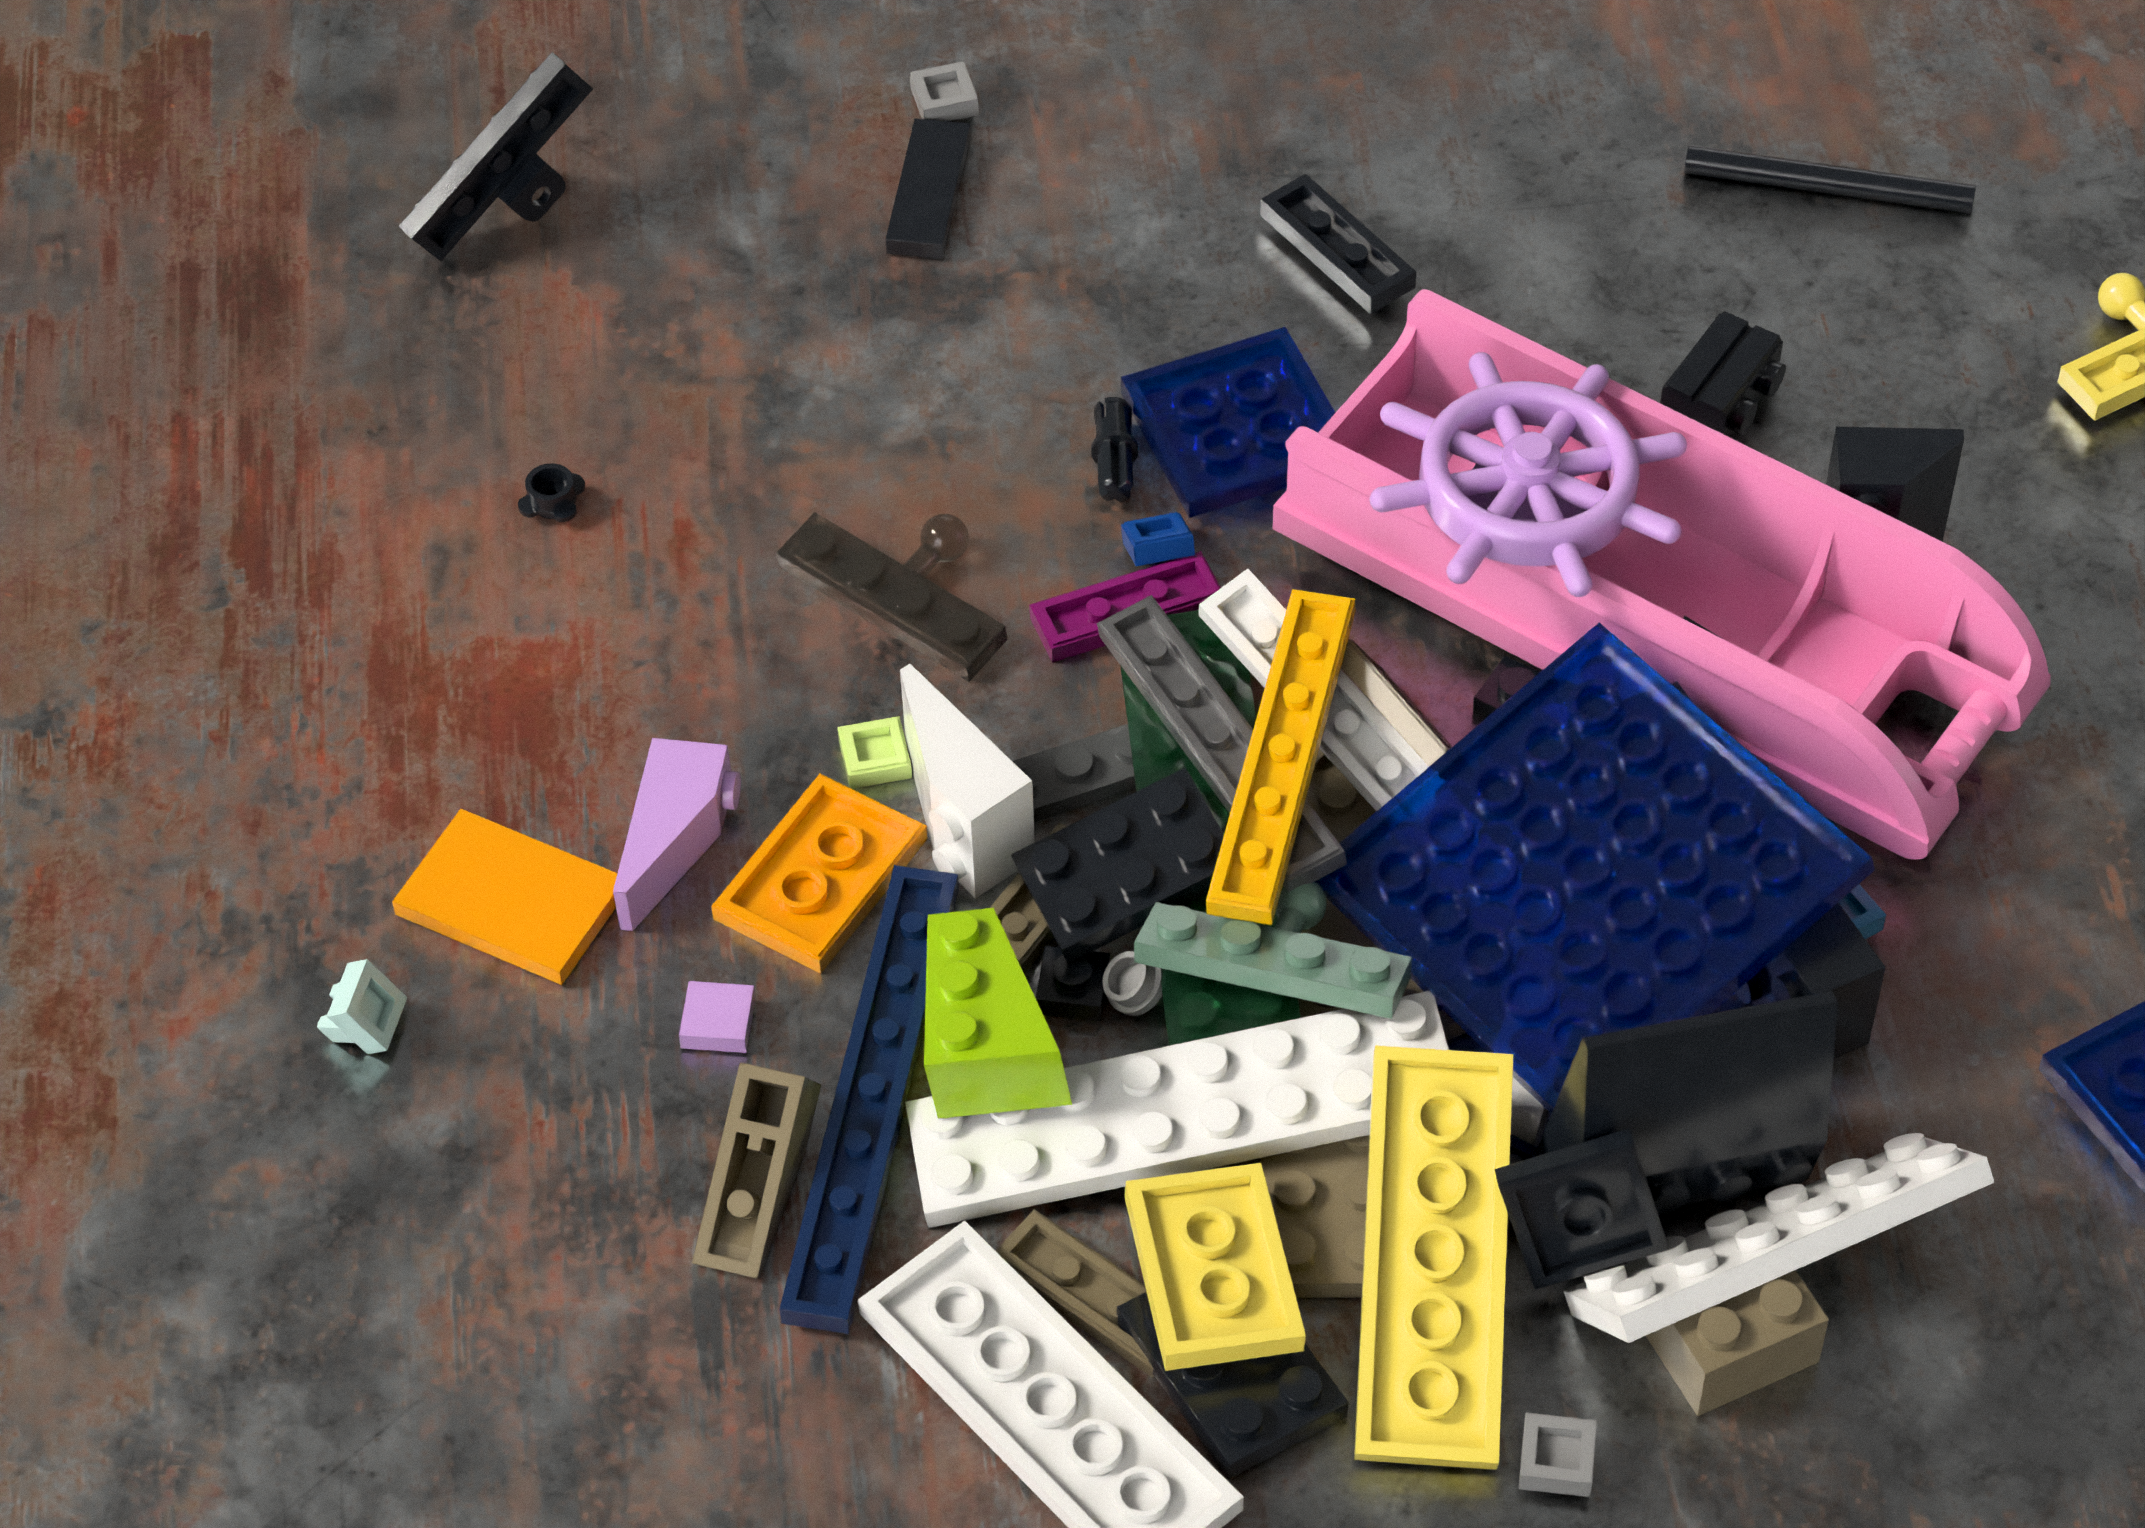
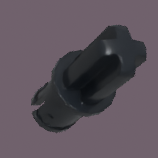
[1091,397,1138,503]

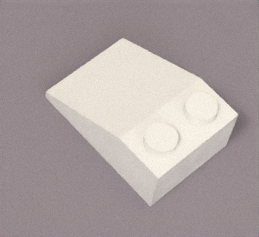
[900,664,1035,899]

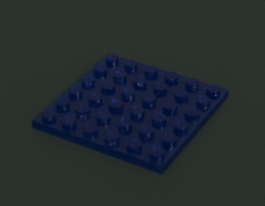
[1315,622,1875,1114]

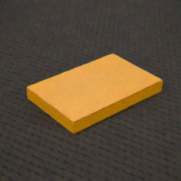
[711,773,928,974]
[392,809,618,985]

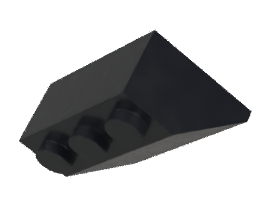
[1826,426,1964,542]

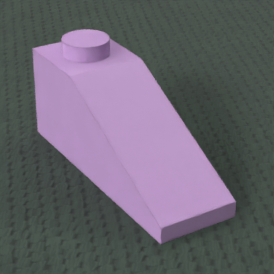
[613,738,741,931]

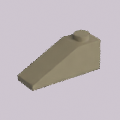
[692,1062,821,1279]

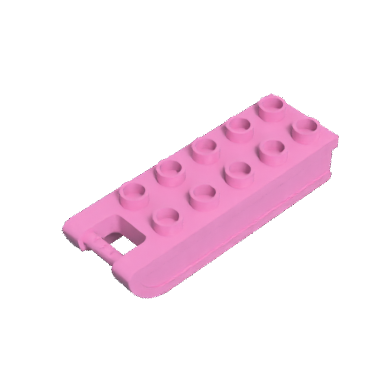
[1273,289,2051,860]

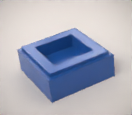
[1121,512,1195,566]

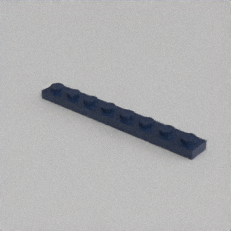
[779,865,959,1334]

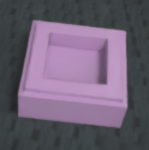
[679,981,756,1053]

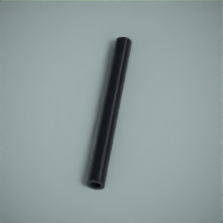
[1684,145,1976,214]

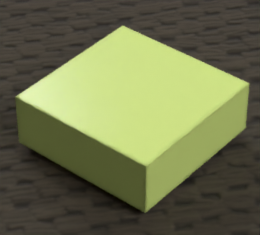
[837,716,912,789]

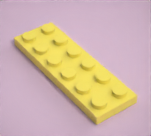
[1354,1045,1513,1470]

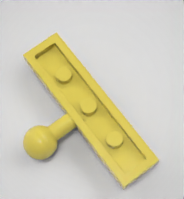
[2058,273,2145,421]

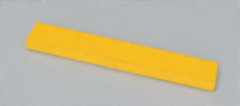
[1206,589,1356,925]

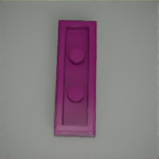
[1029,551,1221,663]

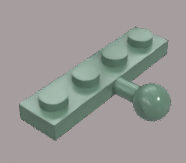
[1134,882,1412,1019]

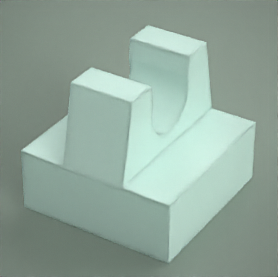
[317,959,407,1054]

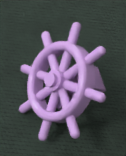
[1370,352,1687,597]

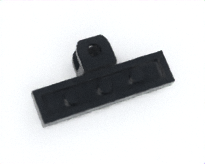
[399,52,593,261]

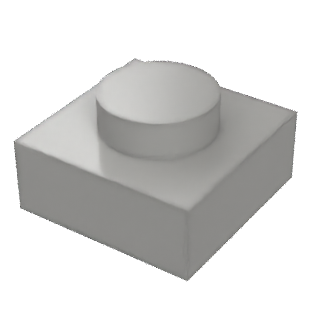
[910,61,979,121]
[1518,1412,1597,1497]

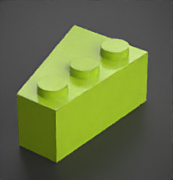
[924,908,1072,1119]

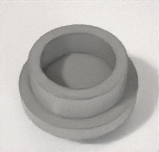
[1103,951,1167,1016]

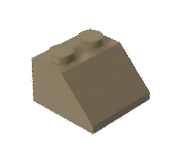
[1646,1270,1829,1417]

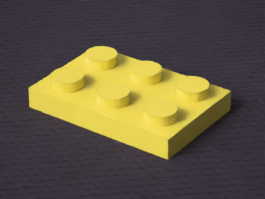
[1124,1163,1306,1371]

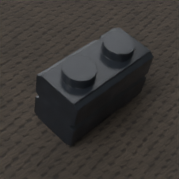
[1660,311,1786,437]

